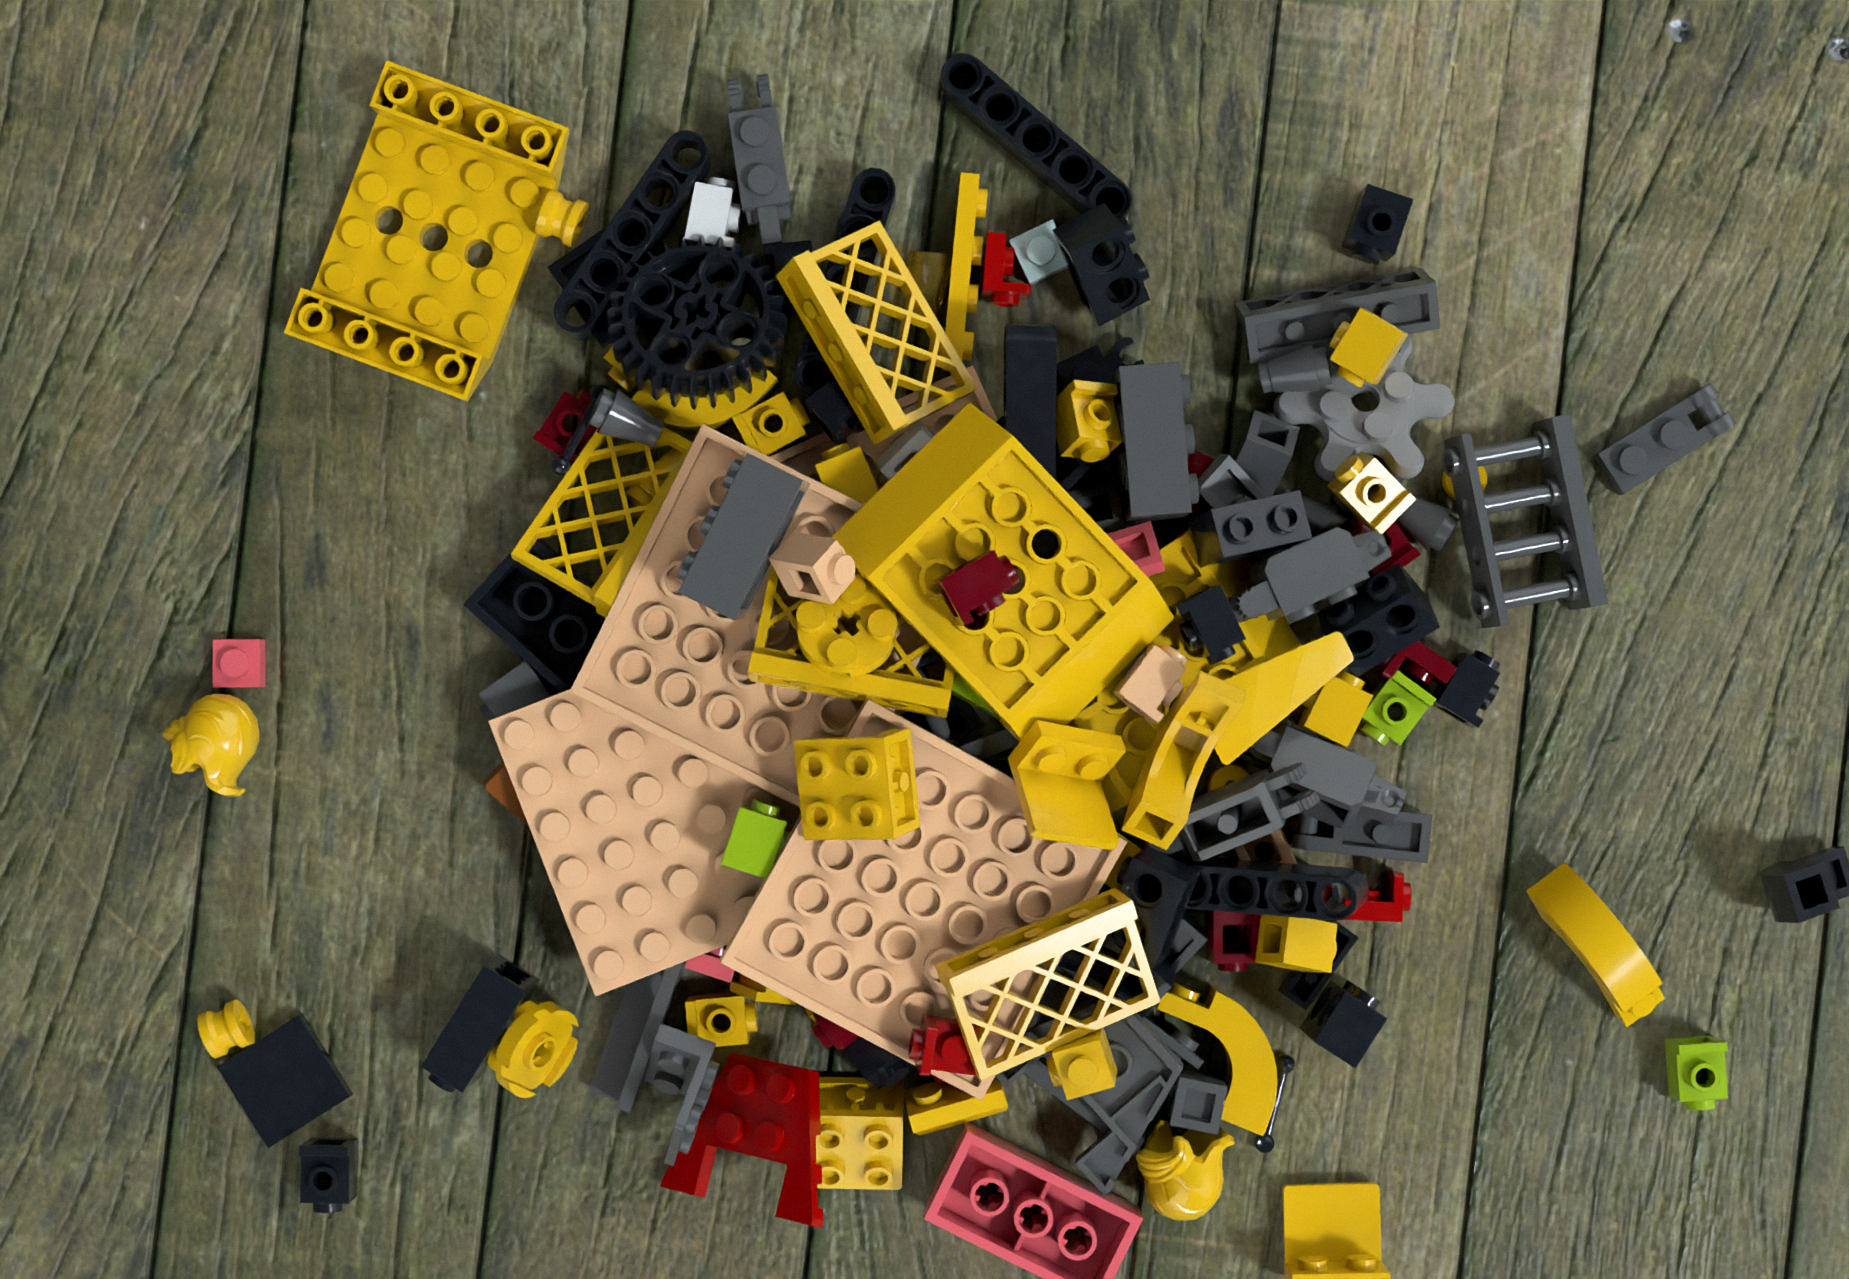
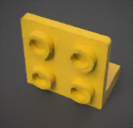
[1008,720,1126,850]
[794,727,921,840]
[816,1077,904,1190]
[1282,1182,1391,1279]

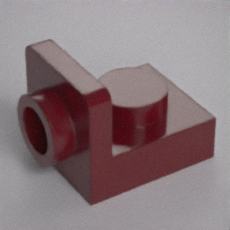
[1374,641,1457,686]

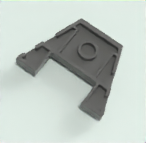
[995,991,1183,1196]

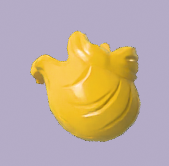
[162,694,259,797]
[1136,1120,1235,1221]

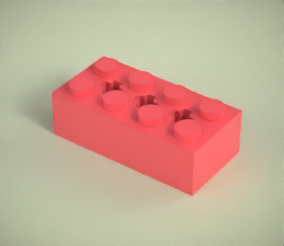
[924,1122,1143,1279]

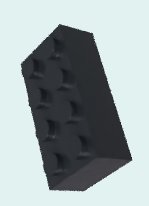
[463,538,606,693]

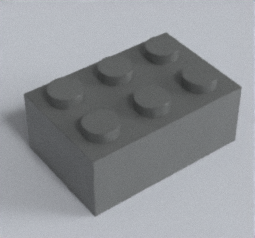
[1110,362,1199,524]
[676,453,810,620]

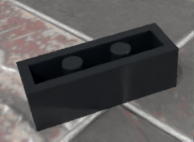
[1277,920,1359,1011]

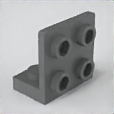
[644,1023,719,1166]

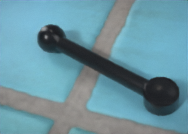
[551,385,610,476]
[1254,1055,1295,1153]

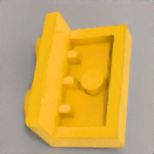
[904,1077,1008,1135]

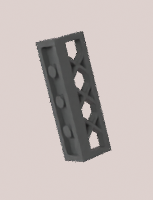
[1234,268,1440,363]
[589,961,686,1113]

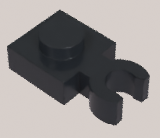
[1057,337,1145,389]

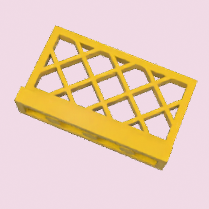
[776,220,978,446]
[511,427,693,618]
[748,564,955,718]
[935,887,1161,1081]

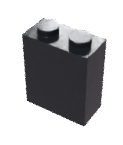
[421,955,540,1093]

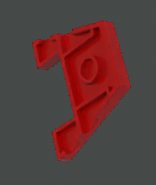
[660,1052,824,1228]

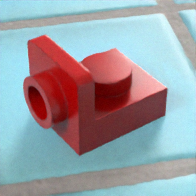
[981,232,1031,307]
[1340,871,1411,922]
[908,1014,979,1076]

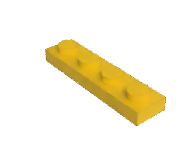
[942,172,988,371]

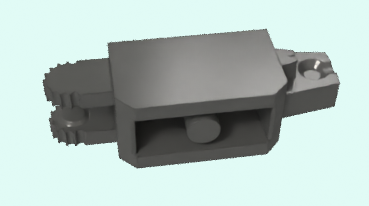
[727,74,793,245]
[1228,527,1392,624]
[1235,726,1406,829]
[1148,762,1320,862]

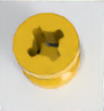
[535,189,589,248]
[197,999,255,1059]

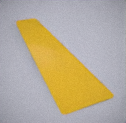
[1214,632,1353,765]

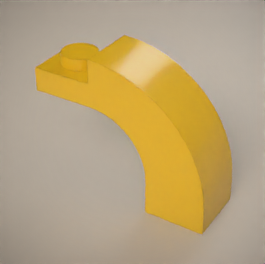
[603,346,779,431]
[1121,670,1246,850]
[1526,862,1665,1027]
[1155,983,1278,1136]

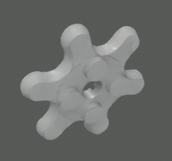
[1273,335,1455,482]

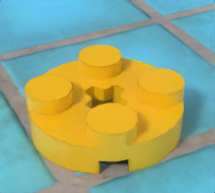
[796,573,898,676]
[487,1000,578,1098]

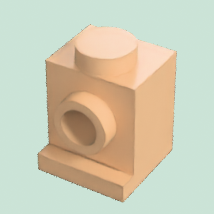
[769,525,856,605]
[1111,643,1188,723]

